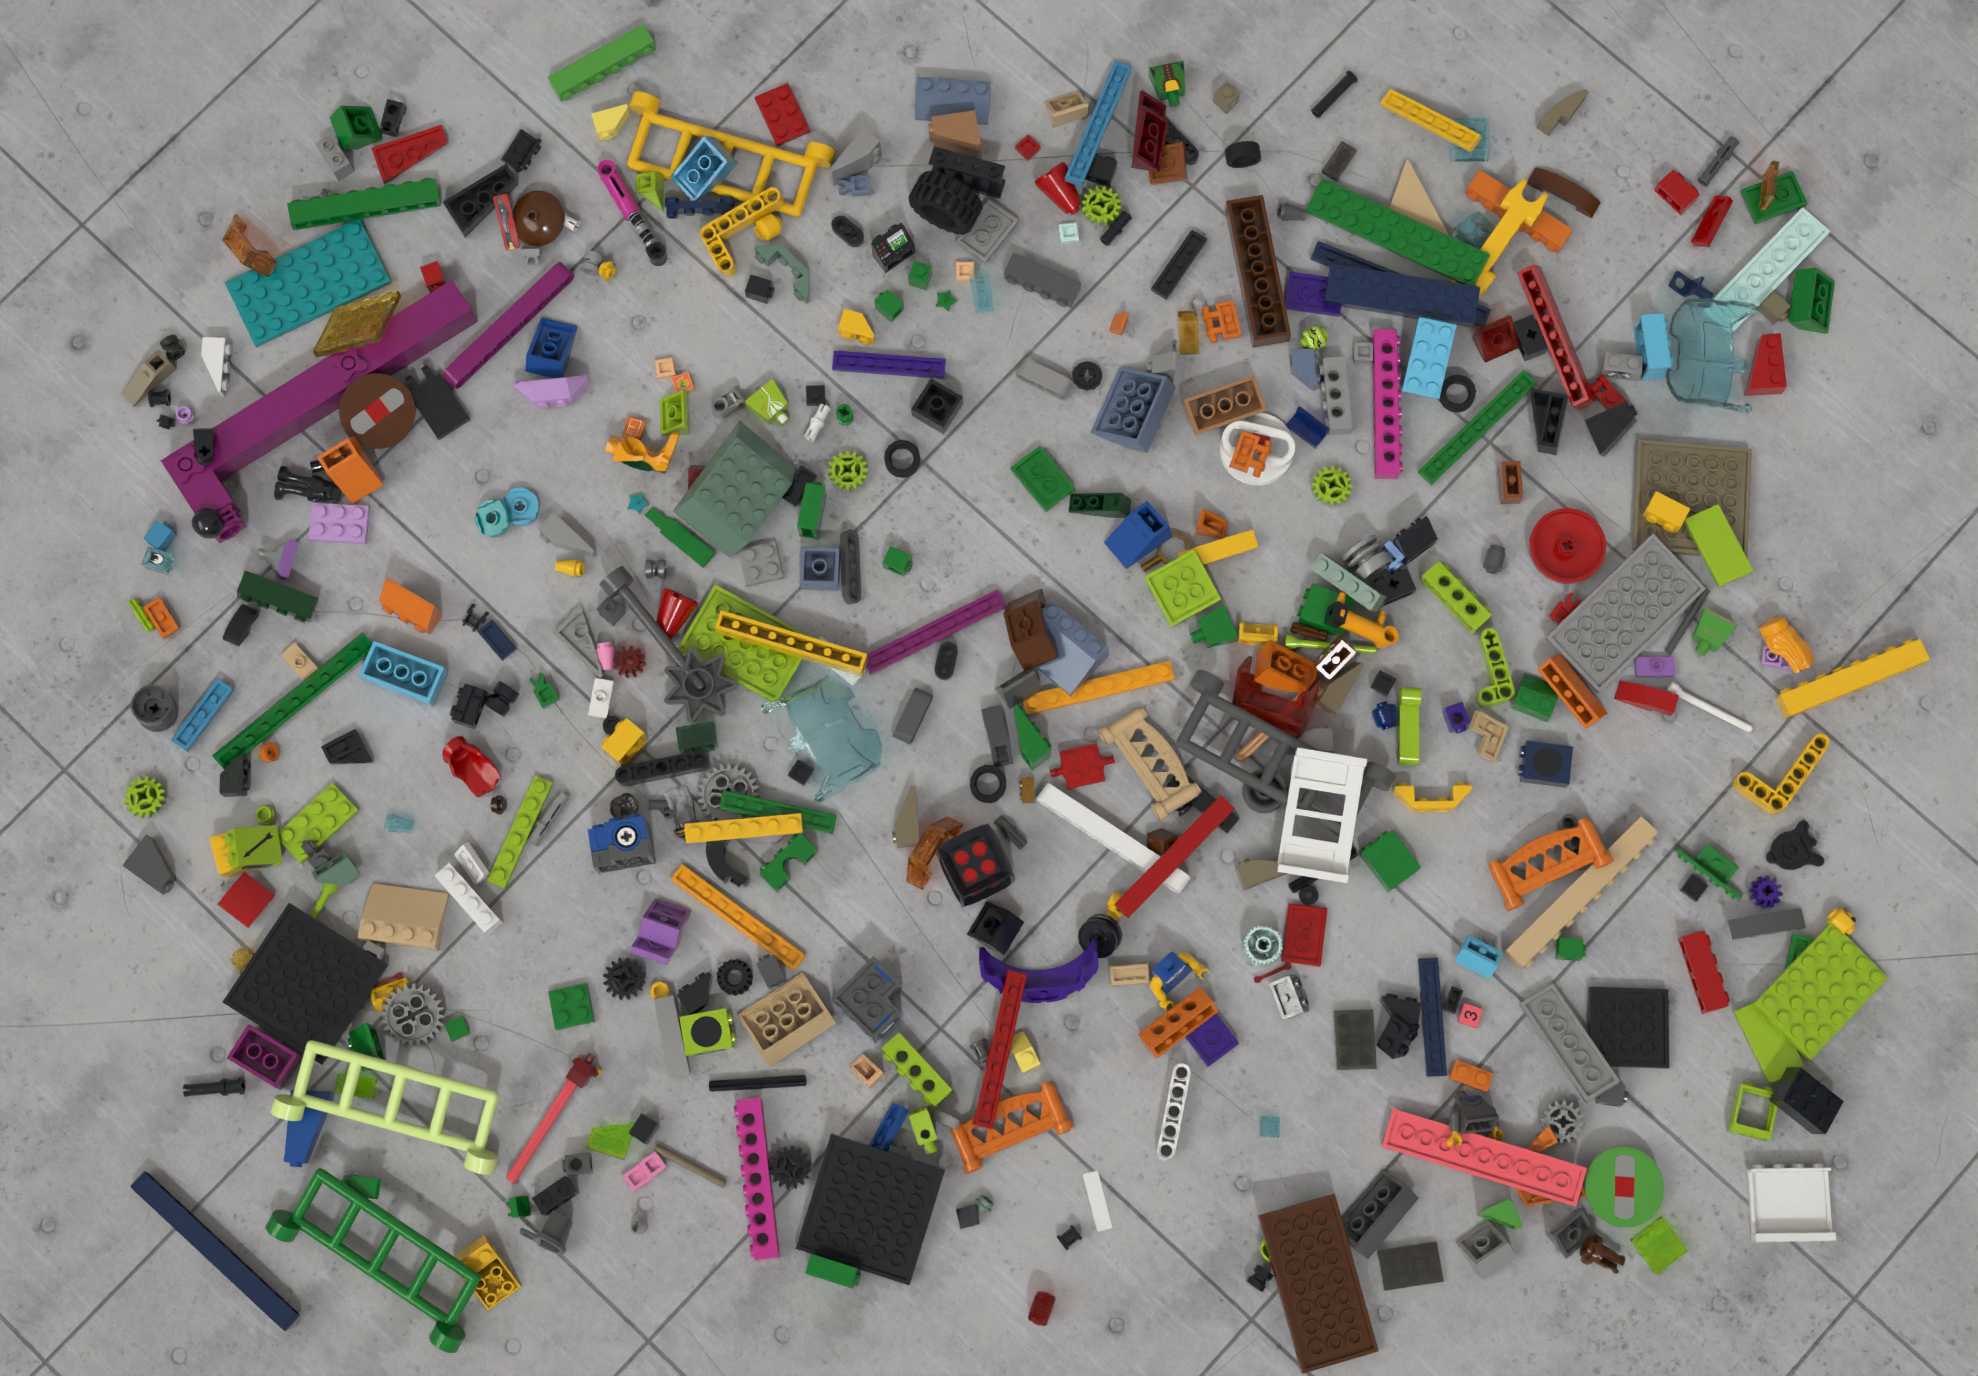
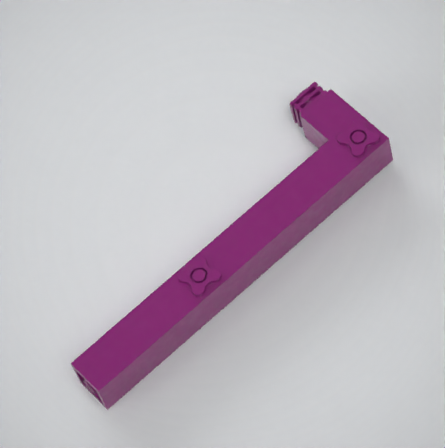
[160,280,478,543]

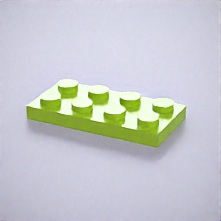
[278,783,359,864]

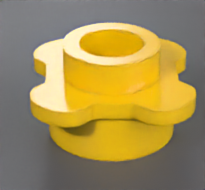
[598,261,616,282]

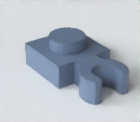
[838,175,871,197]

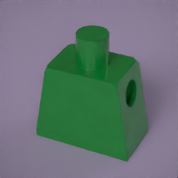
[1190,604,1238,648]

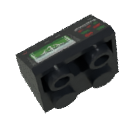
[871,222,916,273]

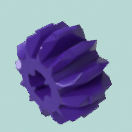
[1748,875,1783,909]

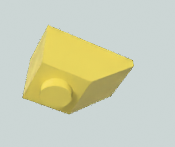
[591,104,630,140]
[1010,1031,1041,1075]

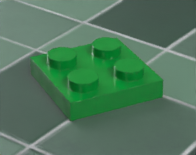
[548,983,595,1030]

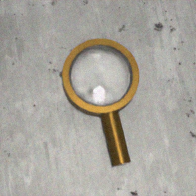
[1140,533,1190,572]

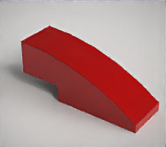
[1614,681,1679,716]

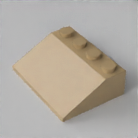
[358,883,449,951]
[737,972,836,1067]

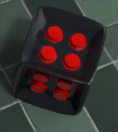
[935,823,1015,907]

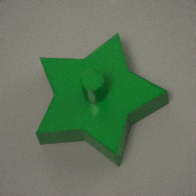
[936,290,957,311]

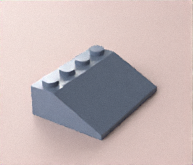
[1091,367,1176,453]
[1036,601,1109,696]

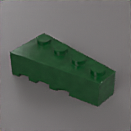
[237,570,318,623]

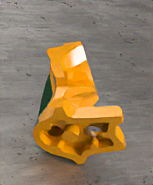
[605,432,681,474]

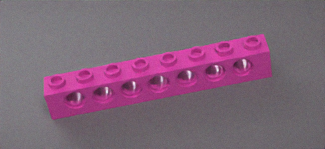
[1372,329,1403,479]
[734,1097,780,1261]

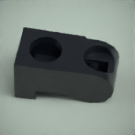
[380,99,407,137]

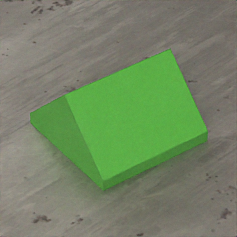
[1477,1199,1523,1230]

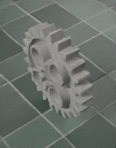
[697,763,760,821]
[380,982,445,1047]

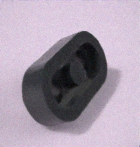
[831,216,864,247]
[935,642,958,680]

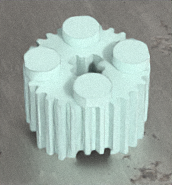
[1242,925,1283,967]

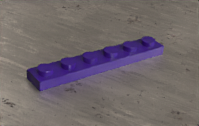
[832,351,946,379]

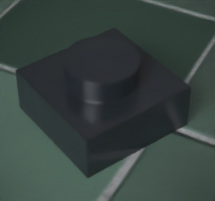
[806,385,826,406]
[1370,670,1396,697]
[788,759,815,786]
[1679,874,1708,902]

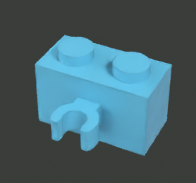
[1454,935,1503,979]

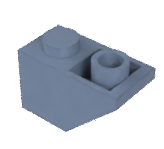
[1289,348,1320,390]

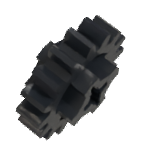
[603,958,646,1001]
[769,1146,812,1190]

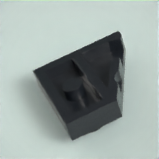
[321,729,373,765]

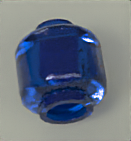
[1372,701,1400,730]

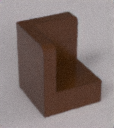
[1147,828,1178,857]

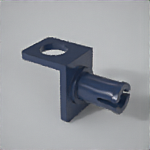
[1668,271,1713,303]

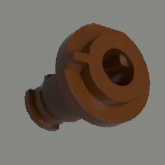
[1580,1234,1625,1274]

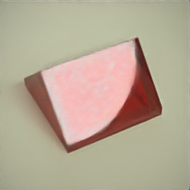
[1472,315,1519,363]

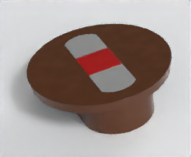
[339,373,415,449]

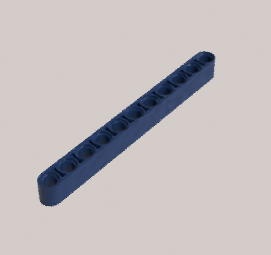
[130,1171,300,1331]

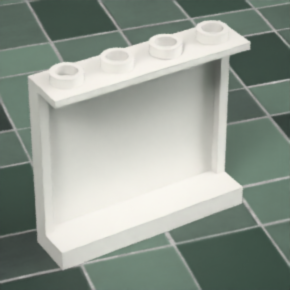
[1747,1164,1836,1242]

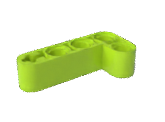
[1476,628,1515,708]
[1398,687,1422,765]

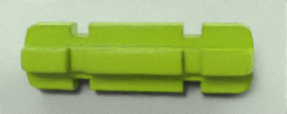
[128,598,155,632]

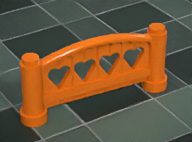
[1488,817,1614,911]
[950,1081,1075,1174]

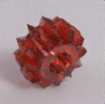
[613,646,646,678]
[1028,1291,1056,1326]

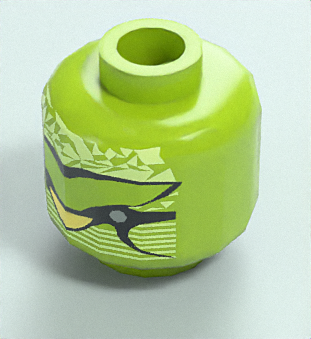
[1300,325,1329,352]

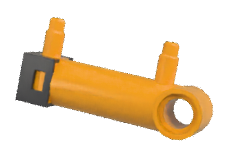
[1324,592,1399,649]

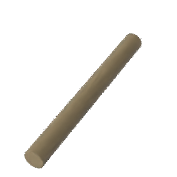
[653,1144,726,1188]

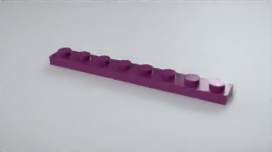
[866,589,1006,675]

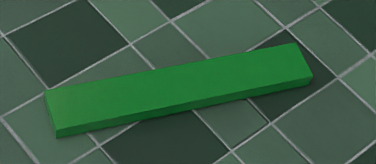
[719,790,837,834]

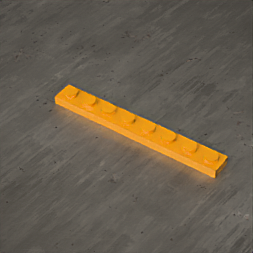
[1022,661,1175,715]

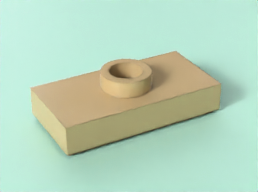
[280,643,318,680]
[1109,963,1150,986]

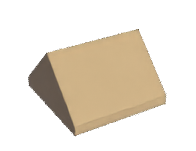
[1044,91,1088,128]

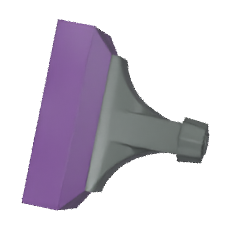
[257,540,298,580]

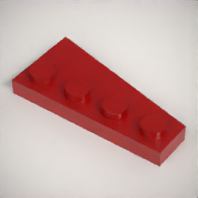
[371,125,448,184]

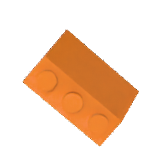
[379,578,443,634]

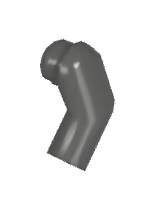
[649,800,675,819]

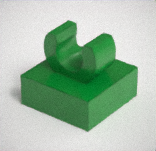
[506,1196,531,1218]

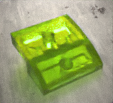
[1630,1216,1688,1275]

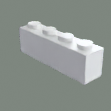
[434,863,503,936]

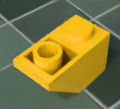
[838,308,875,345]

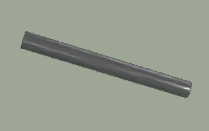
[1665,588,1710,654]

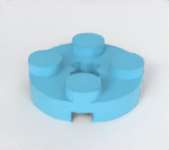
[502,488,540,526]

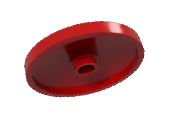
[1529,508,1606,584]

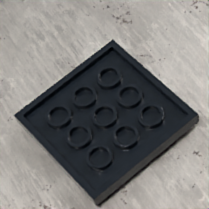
[1588,987,1669,1069]

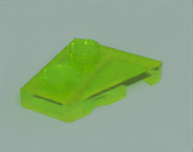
[586,1122,635,1160]

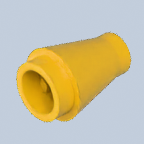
[555,559,585,578]

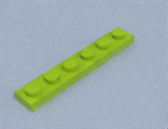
[487,775,553,889]

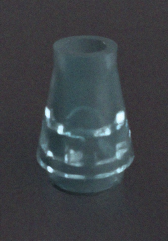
[384,814,414,833]

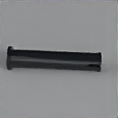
[1311,71,1358,118]

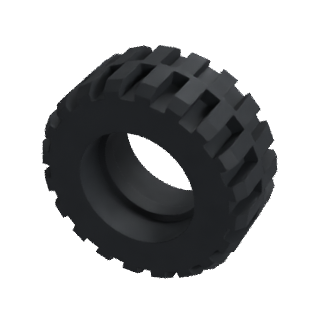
[909,171,983,235]

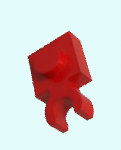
[1548,593,1581,624]

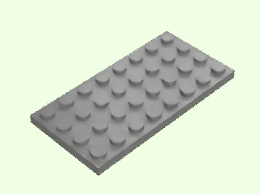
[1545,534,1706,694]

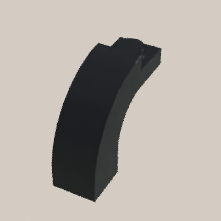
[706,839,750,888]

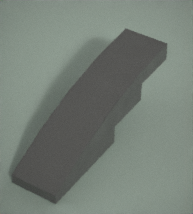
[1728,909,1806,940]

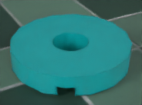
[475,499,511,537]

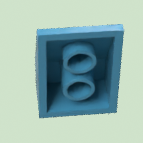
[671,136,738,201]

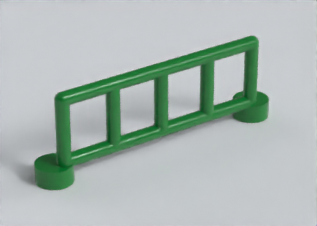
[266,1168,481,1353]

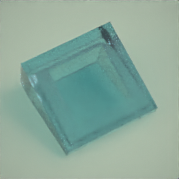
[1259,1116,1280,1138]

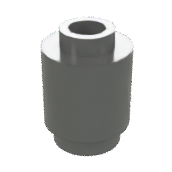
[1483,544,1506,574]

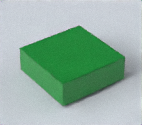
[444,1015,470,1042]

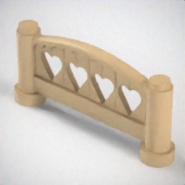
[1097,707,1201,822]

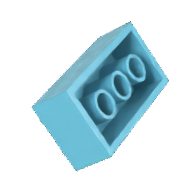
[1402,315,1457,399]
[359,641,448,707]

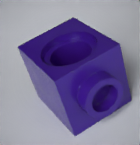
[1442,702,1470,734]

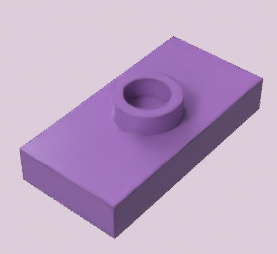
[1635,657,1675,677]

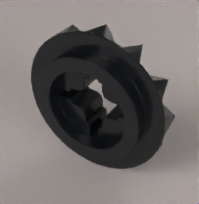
[1072,361,1102,391]

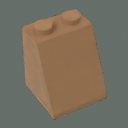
[928,110,981,159]

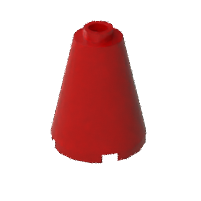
[1034,162,1081,216]
[656,587,699,640]

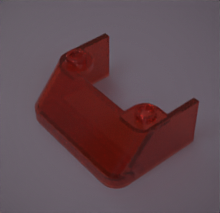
[1232,656,1321,738]

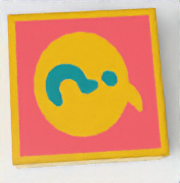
[671,372,695,393]

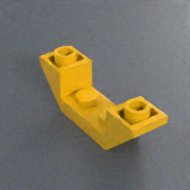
[1392,782,1473,812]

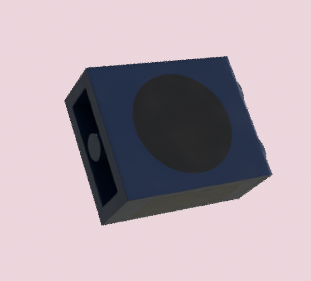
[1517,741,1573,788]

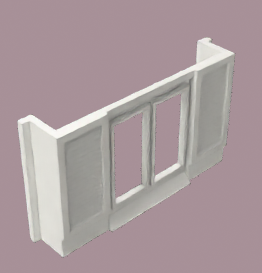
[1276,748,1367,883]

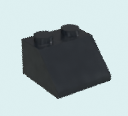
[967,902,1024,955]

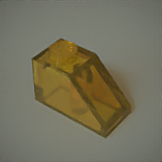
[1177,310,1199,355]

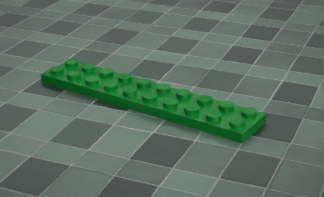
[1306,178,1490,286]

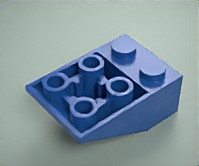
[1104,501,1172,569]

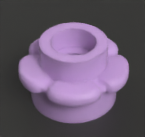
[176,406,194,424]

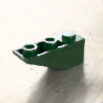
[1069,493,1131,518]

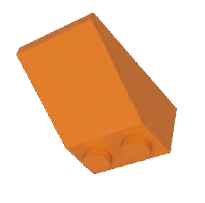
[1254,640,1317,694]

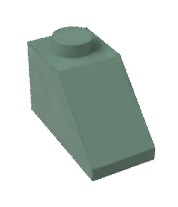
[312,851,360,886]

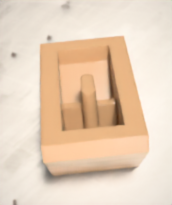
[849,1054,884,1089]

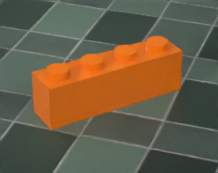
[1537,653,1607,730]

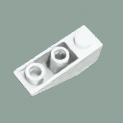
[201,337,232,397]

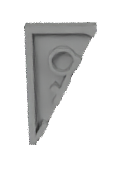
[554,607,604,679]

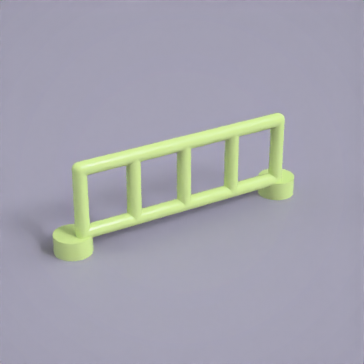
[271,1040,499,1175]

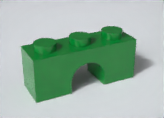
[759,833,818,893]

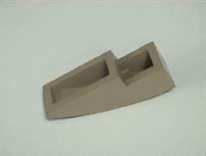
[1537,89,1589,136]

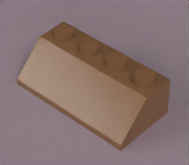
[1181,375,1267,435]

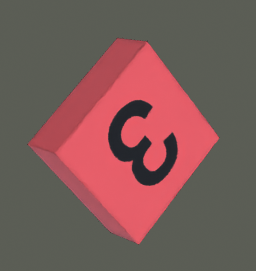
[1458,1003,1483,1029]

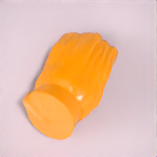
[1757,616,1814,673]

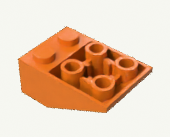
[317,436,384,504]

